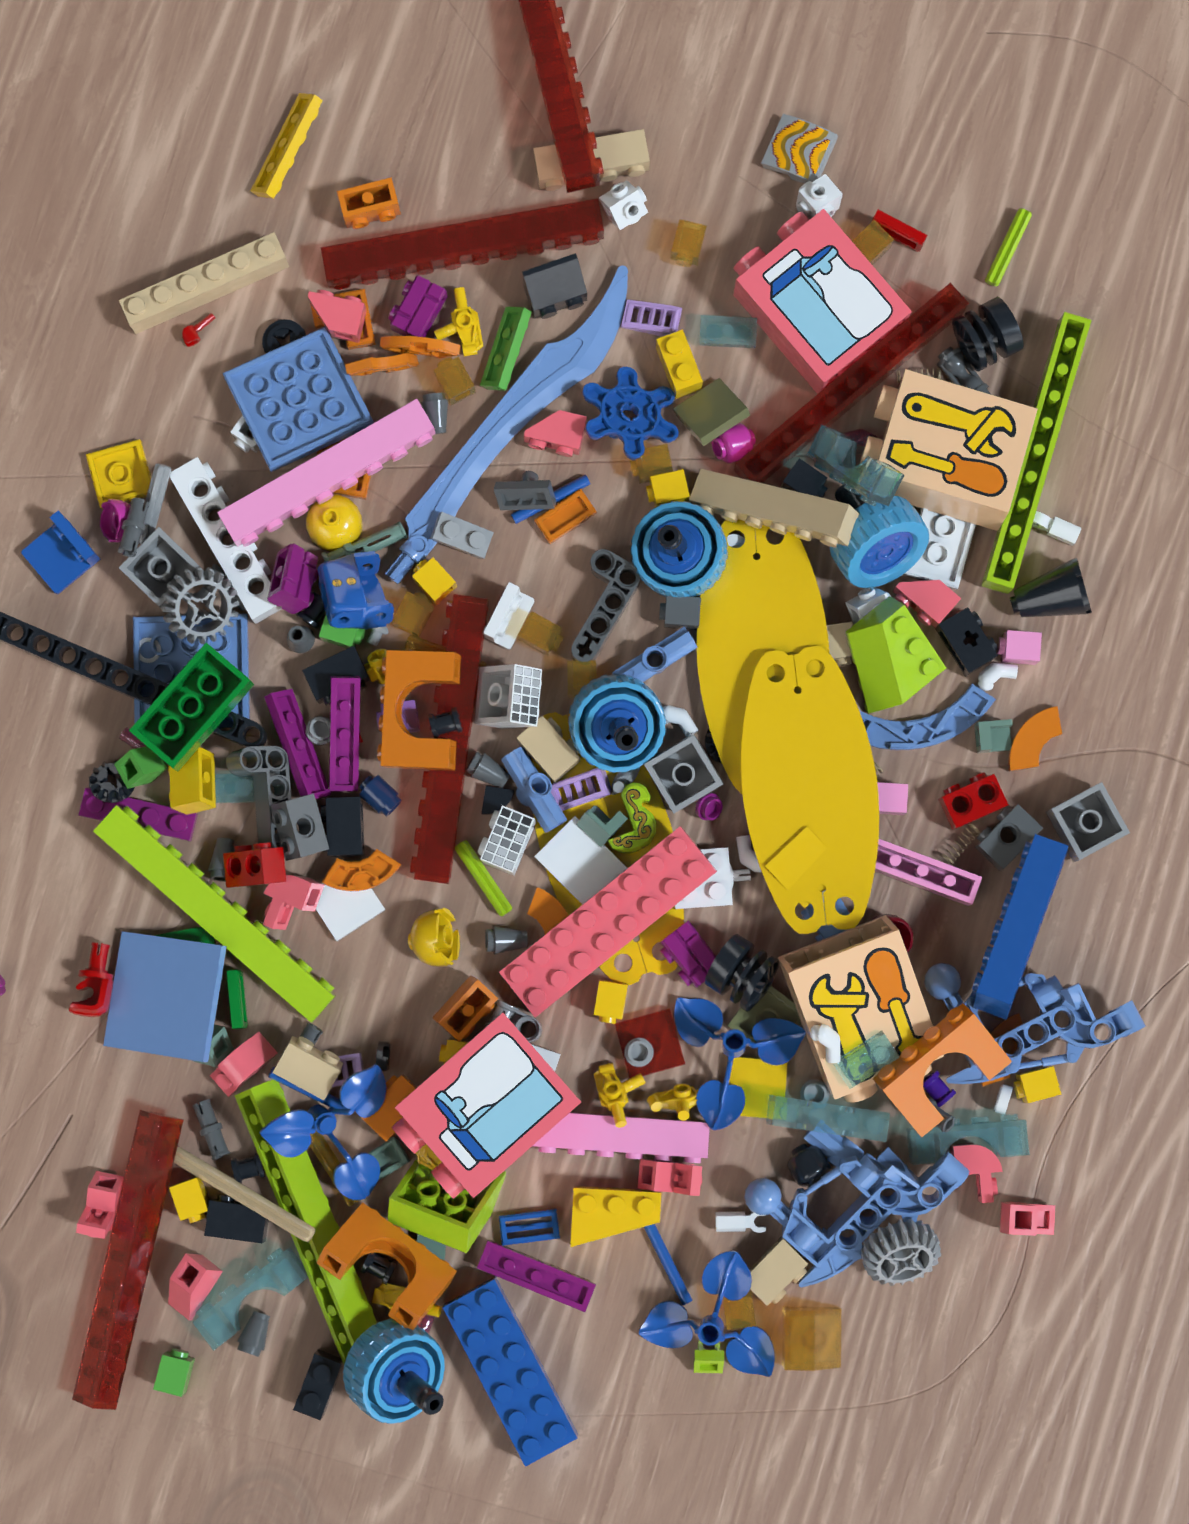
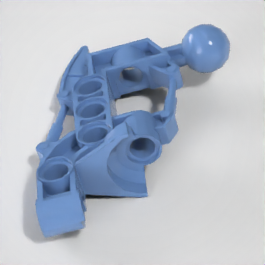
[924,963,1146,1084]
[744,1147,969,1288]

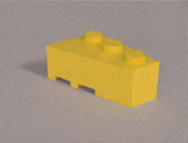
[570,1186,661,1247]

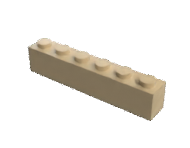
[119,232,289,334]
[689,469,859,547]

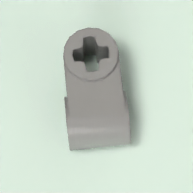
[485,1000,542,1043]

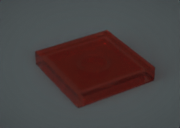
[614,1008,685,1079]

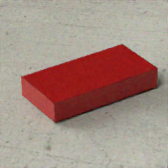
[871,209,928,252]

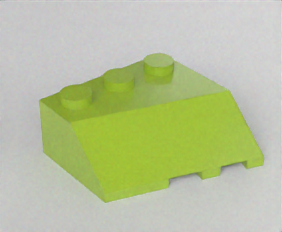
[846,596,946,714]
[388,1160,506,1253]

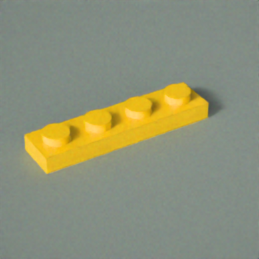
[250,93,323,199]

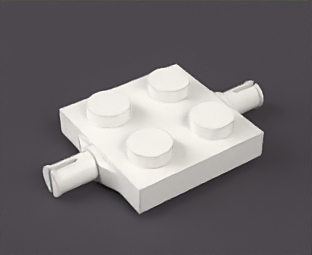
[675,847,751,909]

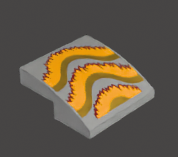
[761,114,838,183]

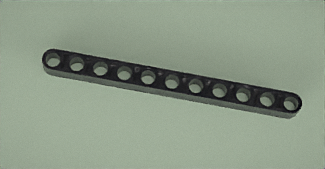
[0,612,267,747]

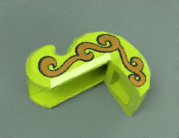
[607,783,656,853]

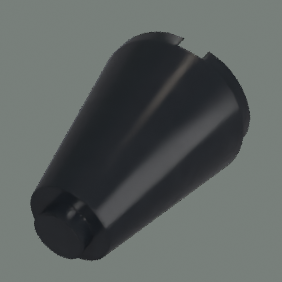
[1010,558,1092,618]

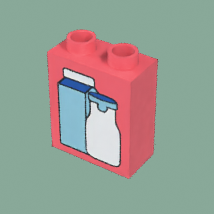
[733,209,912,397]
[392,1013,581,1199]

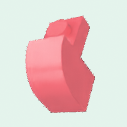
[263,875,325,930]
[210,1032,278,1097]
[949,1143,1003,1203]
[637,1159,702,1196]
[76,1171,125,1239]
[1000,1202,1055,1236]

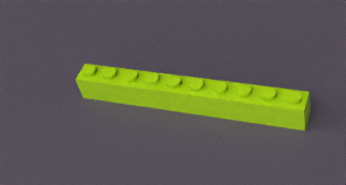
[981,312,1092,594]
[93,805,336,1023]
[235,1079,377,1364]

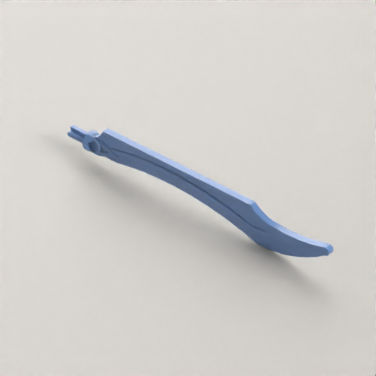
[385,266,628,584]

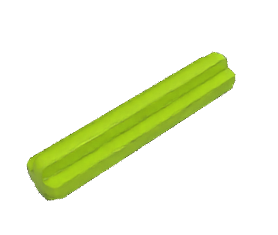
[985,208,1032,287]
[455,840,512,917]

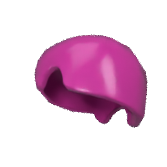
[100,499,130,542]

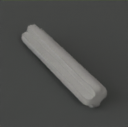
[138,464,171,545]

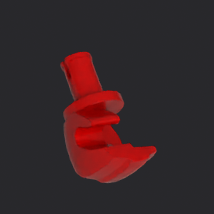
[69,943,114,1017]

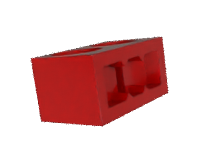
[938,772,1009,830]
[223,842,286,888]

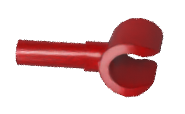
[182,313,215,347]

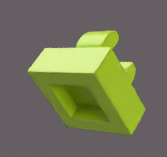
[693,1340,724,1373]

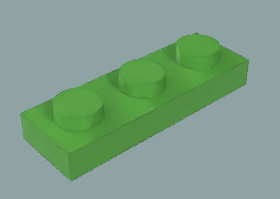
[480,307,532,391]

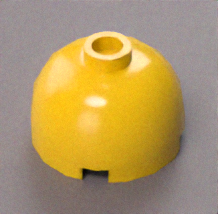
[306,494,363,552]
[408,908,460,967]

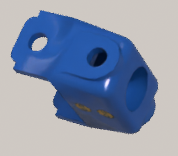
[317,551,394,629]

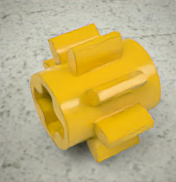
[364,649,386,684]

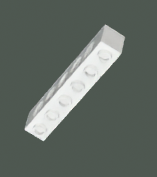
[170,457,282,624]

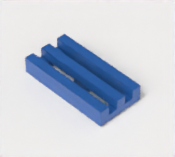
[499,1209,560,1246]

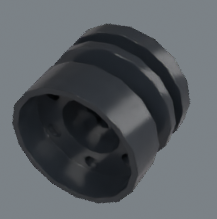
[952,296,1024,372]
[705,934,780,1012]

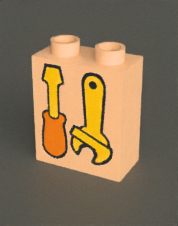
[858,369,1038,531]
[778,915,944,1102]

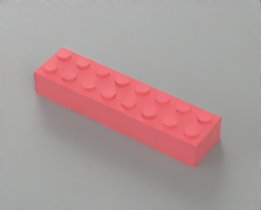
[499,826,717,1018]

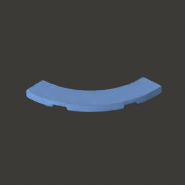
[859,684,996,750]

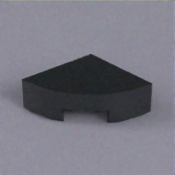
[481,786,514,815]
[376,1041,390,1071]

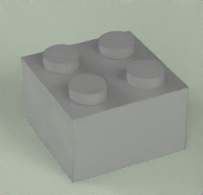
[119,527,204,608]
[644,733,723,814]
[1046,782,1130,862]

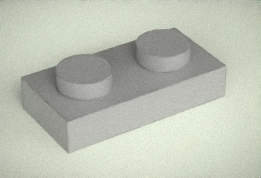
[430,512,494,559]

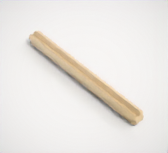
[168,1146,315,1242]

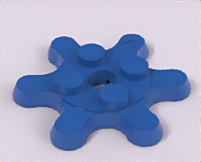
[582,367,679,460]

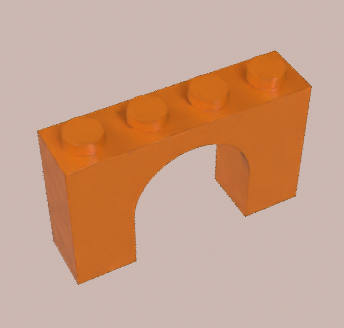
[377,650,461,770]
[873,1003,1012,1137]
[317,1202,457,1330]

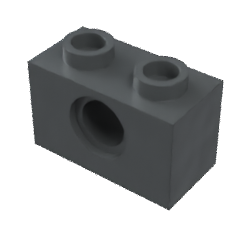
[271,793,329,861]
[975,804,1043,871]

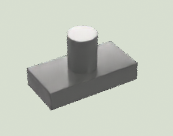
[494,471,556,510]

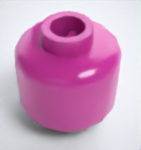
[711,423,756,464]

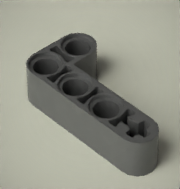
[571,549,640,666]
[226,746,291,858]

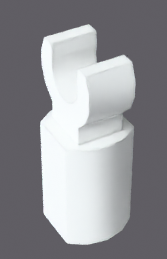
[1032,511,1081,546]
[715,1211,766,1233]

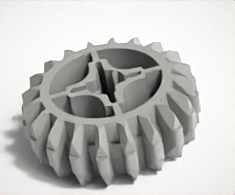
[161,566,240,644]
[861,1218,941,1286]

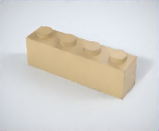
[533,129,650,191]

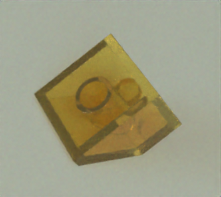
[782,1306,842,1371]

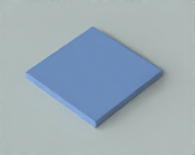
[223,327,374,472]
[133,614,250,729]
[103,931,227,1062]

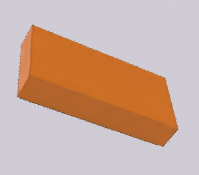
[534,489,597,544]

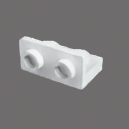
[483,582,534,650]

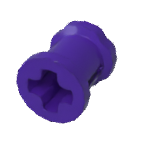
[923,1070,956,1108]

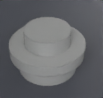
[306,716,330,745]
[624,1038,654,1067]
[800,1079,829,1108]

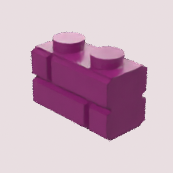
[388,275,448,337]
[267,543,319,614]
[659,921,716,988]

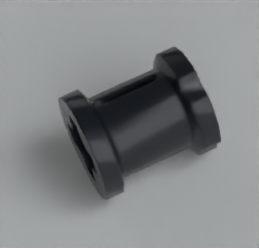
[296,592,326,629]
[428,707,463,739]
[231,1152,266,1183]
[360,1253,398,1285]

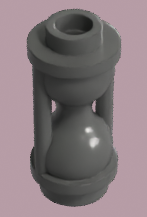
[937,347,991,395]

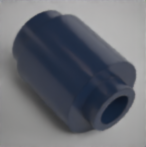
[359,775,402,817]

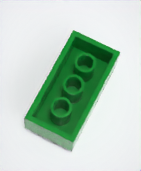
[129,642,254,772]

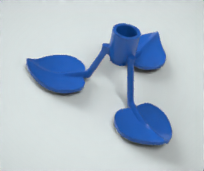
[674,998,806,1130]
[260,1064,386,1200]
[639,1250,775,1377]

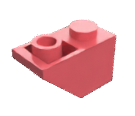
[308,290,367,343]
[524,410,587,457]
[893,580,961,628]
[168,1253,223,1321]

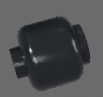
[787,1144,831,1188]

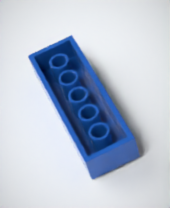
[970,834,1069,1020]
[442,1276,578,1467]

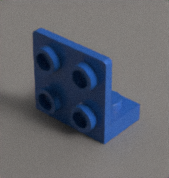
[21,510,101,594]

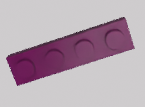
[329,676,360,791]
[264,689,331,800]
[78,787,198,842]
[477,1240,596,1312]

